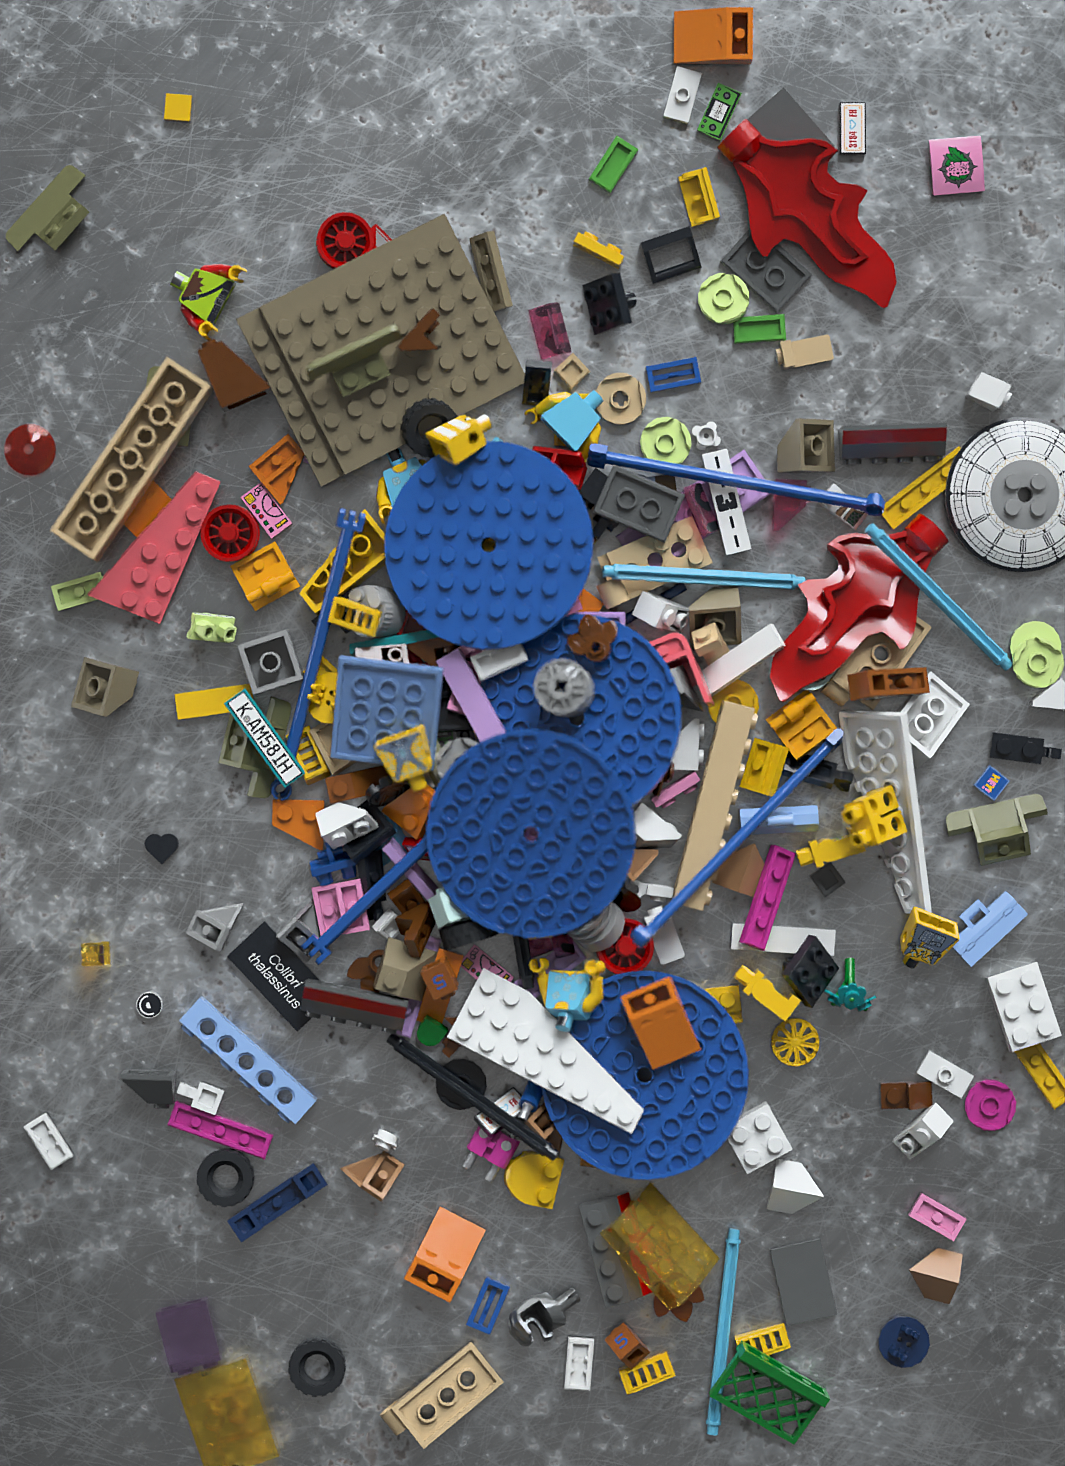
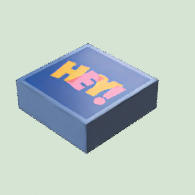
[973,765,1010,801]

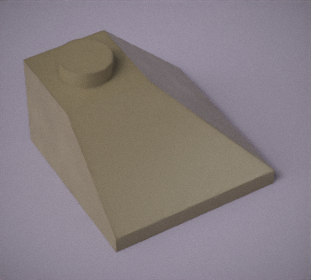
[777,418,835,473]
[688,586,742,648]
[71,657,139,717]
[373,937,438,1001]

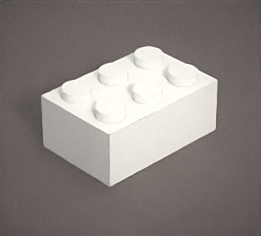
[985,962,1062,1052]

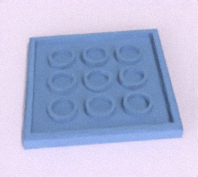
[330,655,444,771]

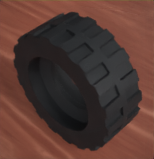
[401,398,458,459]
[438,919,499,950]
[196,1148,255,1207]
[288,1337,346,1397]

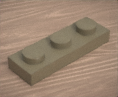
[469,231,513,312]

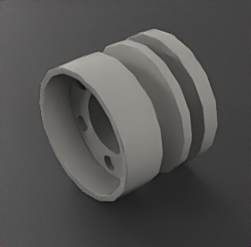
[534,659,595,718]
[567,901,625,952]

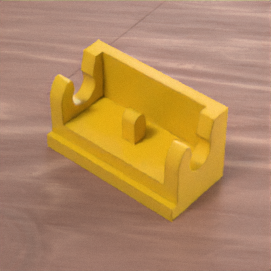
[678,167,720,228]

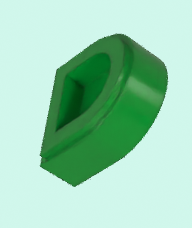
[417,1015,448,1046]

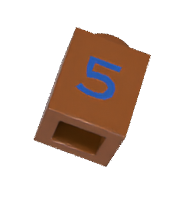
[420,956,459,1000]
[604,1322,650,1370]

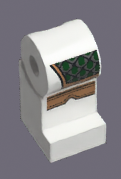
[817,483,868,530]

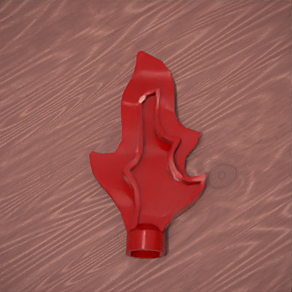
[717,119,897,308]
[770,513,949,702]

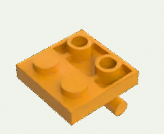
[230,541,301,612]
[766,690,837,761]

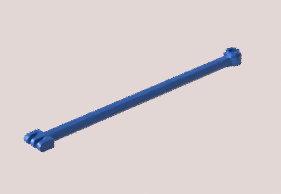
[587,443,885,516]
[270,508,366,801]
[631,728,844,949]
[301,835,428,965]

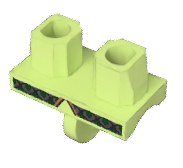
[186,612,237,643]

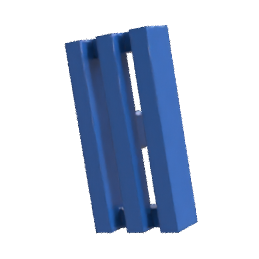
[645,357,701,393]
[466,1276,510,1335]

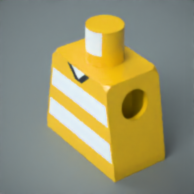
[425,415,492,465]

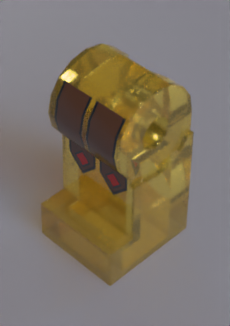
[81,941,111,966]

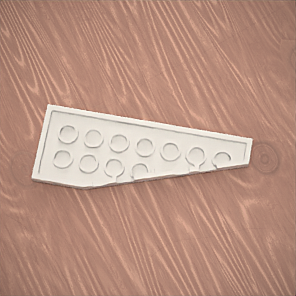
[839,709,932,914]
[447,968,644,1134]

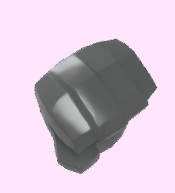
[508,1287,580,1346]

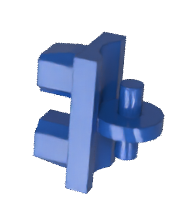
[309,842,358,886]

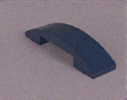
[227,1163,328,1243]

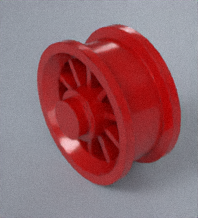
[316,212,374,269]
[200,505,260,562]
[596,918,654,974]

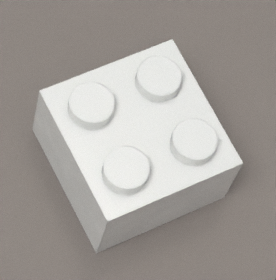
[728,1101,792,1174]

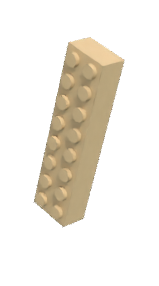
[50,357,213,563]
[671,700,758,911]

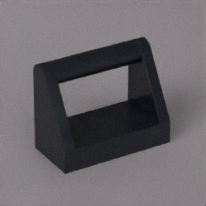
[640,226,702,284]

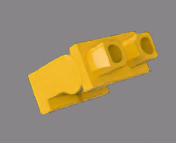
[841,785,908,849]
[795,826,866,868]
[733,964,801,1021]

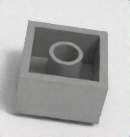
[237,629,304,695]

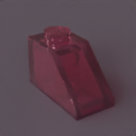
[772,479,811,532]

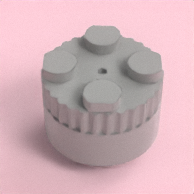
[344,585,405,638]

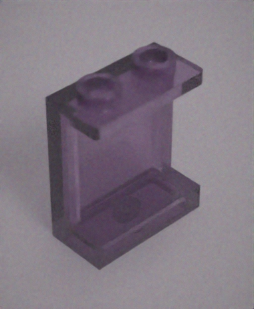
[155,1297,223,1375]

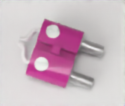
[462,1125,520,1182]

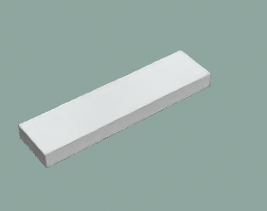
[693,624,786,703]
[731,923,836,956]

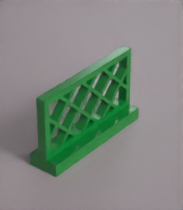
[709,1340,830,1445]

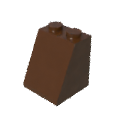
[197,339,272,412]

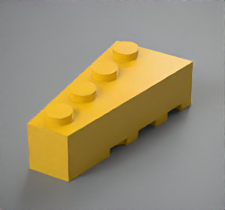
[299,509,386,616]

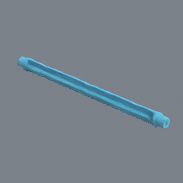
[865,523,1012,671]
[602,564,806,590]
[706,1228,741,1435]

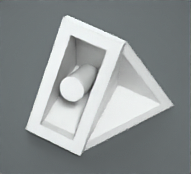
[766,1158,824,1214]

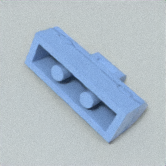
[739,805,819,835]
[952,891,1028,967]

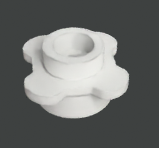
[692,421,721,450]
[372,1130,398,1152]

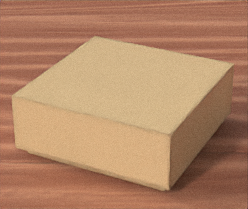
[554,353,590,390]

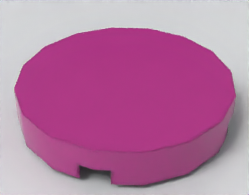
[964,1079,1016,1131]

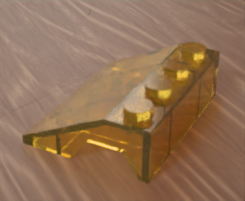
[600,1182,720,1310]
[174,1354,281,1466]

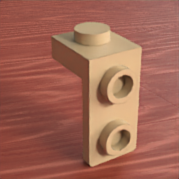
[775,335,834,370]
[691,622,730,666]

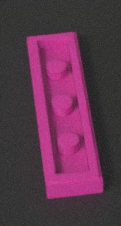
[739,845,796,951]
[168,1100,274,1160]

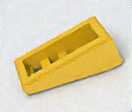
[328,597,382,637]
[286,725,331,785]
[734,1322,791,1355]
[618,1351,675,1395]

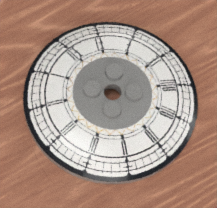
[945,417,1065,572]

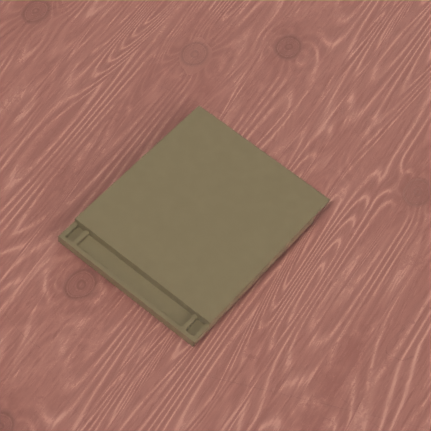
[236,213,525,486]

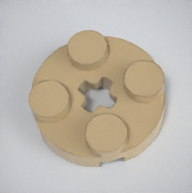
[596,373,646,425]

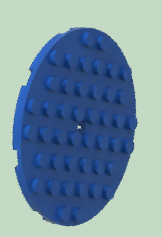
[385,441,593,650]
[475,614,682,806]
[426,729,636,938]
[542,971,749,1180]

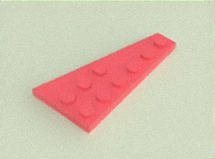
[88,471,220,624]

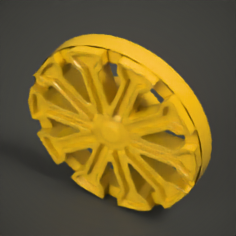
[771,1018,819,1066]

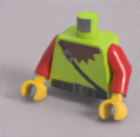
[170,264,247,341]

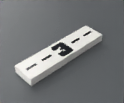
[702,449,751,555]

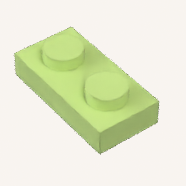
[51,572,103,611]

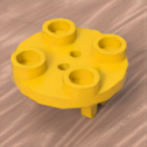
[307,672,338,724]

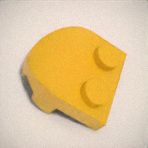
[504,1150,565,1209]

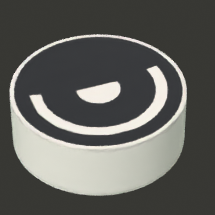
[136,992,163,1018]

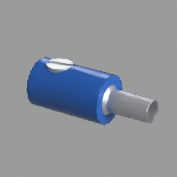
[518,1080,543,1123]

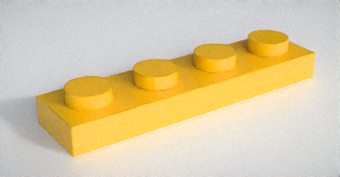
[881,446,961,530]

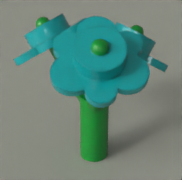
[824,958,877,1012]

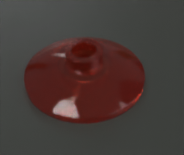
[4,424,56,476]

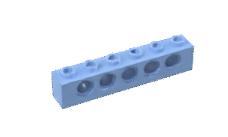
[179,996,317,1124]

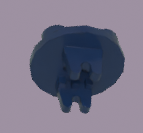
[878,1316,930,1368]

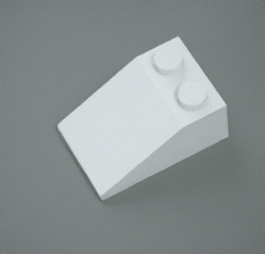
[896,671,970,768]

